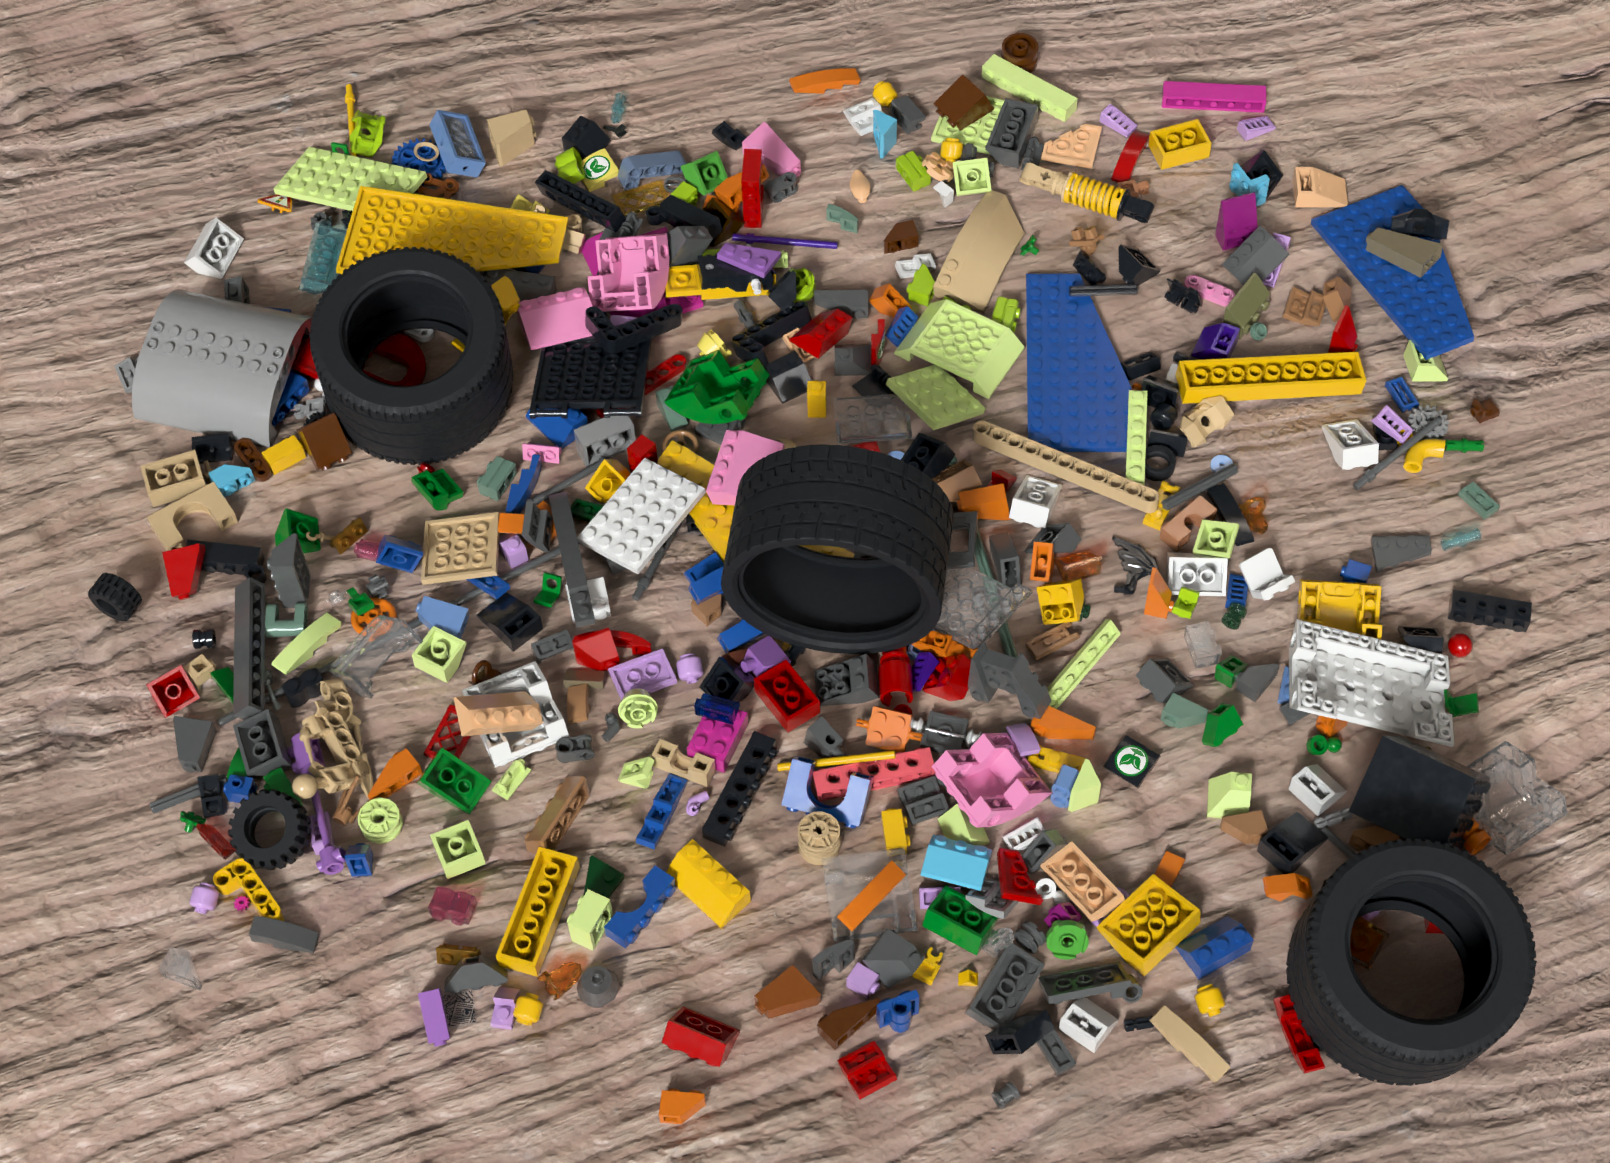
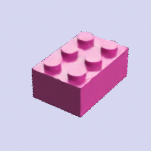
[687,700,748,773]

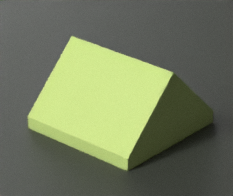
[953,158,991,196]
[1068,759,1101,812]
[938,804,990,846]

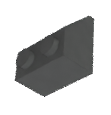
[1136,658,1194,703]

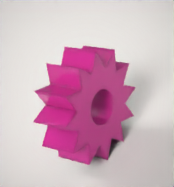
[233,895,250,911]

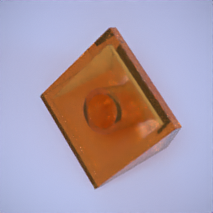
[1054,549,1102,581]

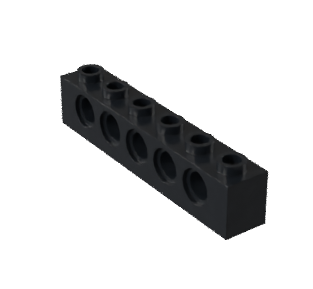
[535,170,626,233]
[702,731,778,847]

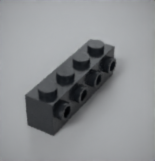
[1448,590,1532,632]

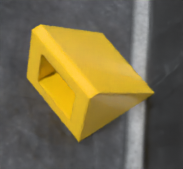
[958,970,978,986]

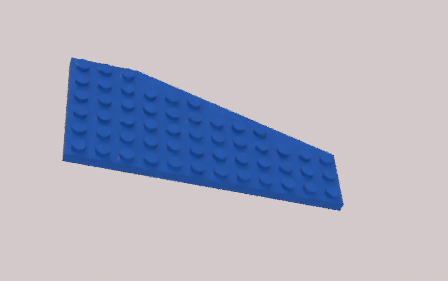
[1311,185,1474,360]

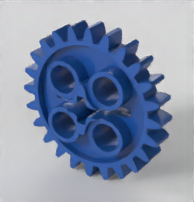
[392,138,446,186]

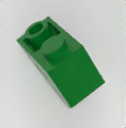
[1202,703,1244,747]

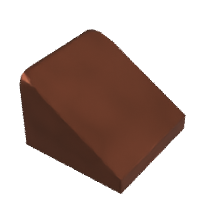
[721,648,748,664]

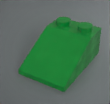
[416,748,492,815]

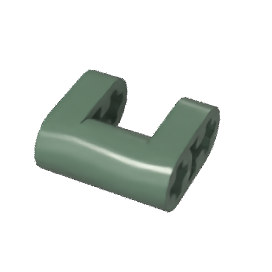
[265,602,308,638]

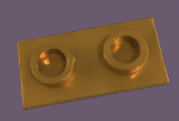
[329,517,368,555]
[436,943,481,966]

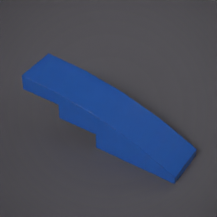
[505,454,542,514]
[636,773,688,850]

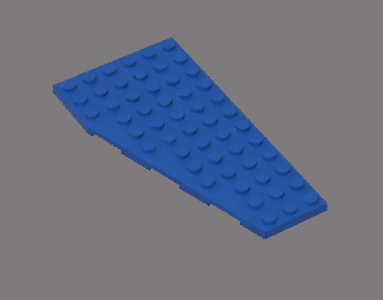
[1026,273,1132,452]

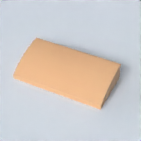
[1040,841,1125,922]

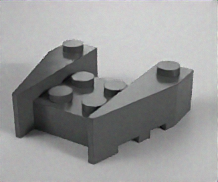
[968,642,1051,719]

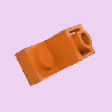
[1263,873,1313,902]

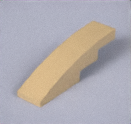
[1150,1005,1230,1083]

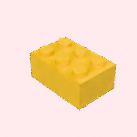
[1148,119,1212,170]

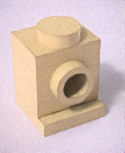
[183,654,216,689]

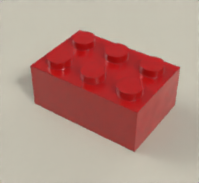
[753,660,820,733]

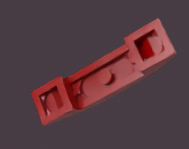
[1111,130,1150,183]
[573,630,652,656]
[1273,995,1325,1074]

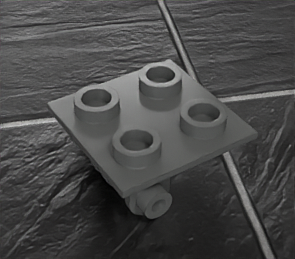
[599,211,644,240]

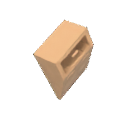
[1292,167,1348,207]

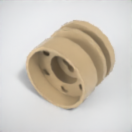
[798,811,840,865]

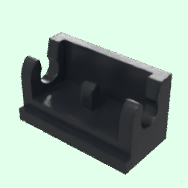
[192,433,233,464]

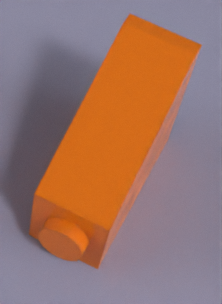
[957,484,1011,520]

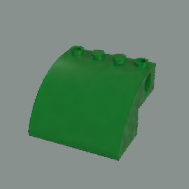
[664,350,769,424]

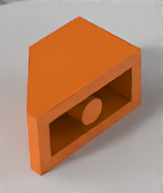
[869,283,912,318]
[1030,542,1054,582]

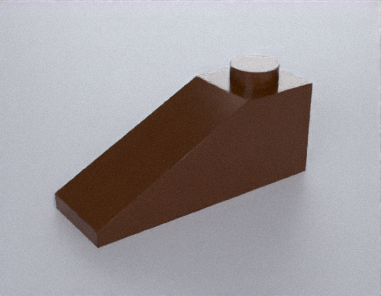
[817,998,881,1050]

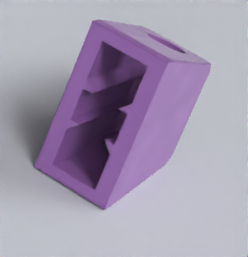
[741,636,791,677]

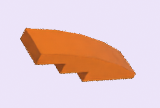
[789,68,860,94]
[837,860,906,931]

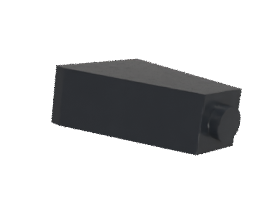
[985,1009,1054,1054]

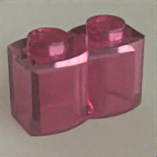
[428,887,477,926]

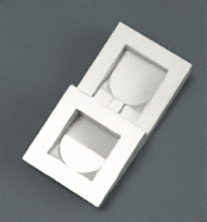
[895,253,936,279]

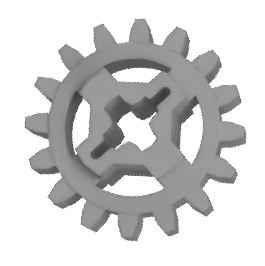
[1407,405,1449,441]

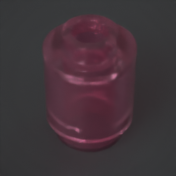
[354,539,379,562]

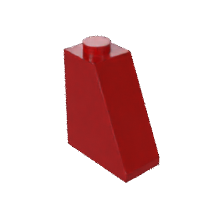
[162,543,206,600]

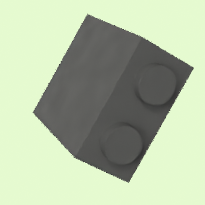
[665,226,713,267]

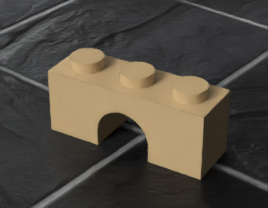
[651,739,716,787]

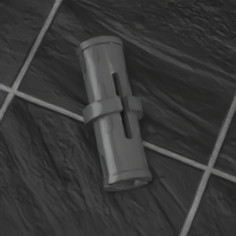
[734,300,756,329]

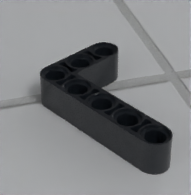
[731,301,812,367]
[585,304,683,354]

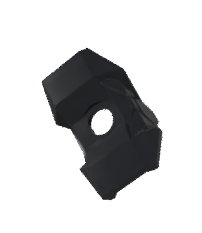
[1390,209,1450,240]

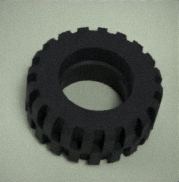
[228,789,312,870]

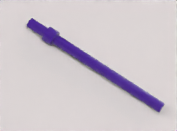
[732,233,838,249]

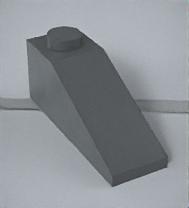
[814,290,868,319]

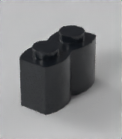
[281,668,324,708]

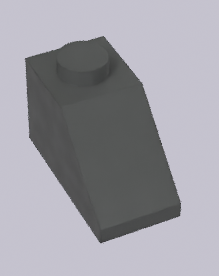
[1236,664,1280,702]
[1021,829,1068,874]

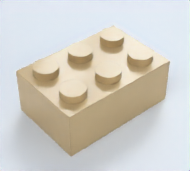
[140,450,206,507]

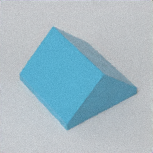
[873,110,897,159]

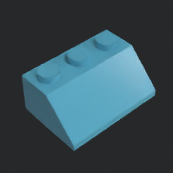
[920,835,992,891]

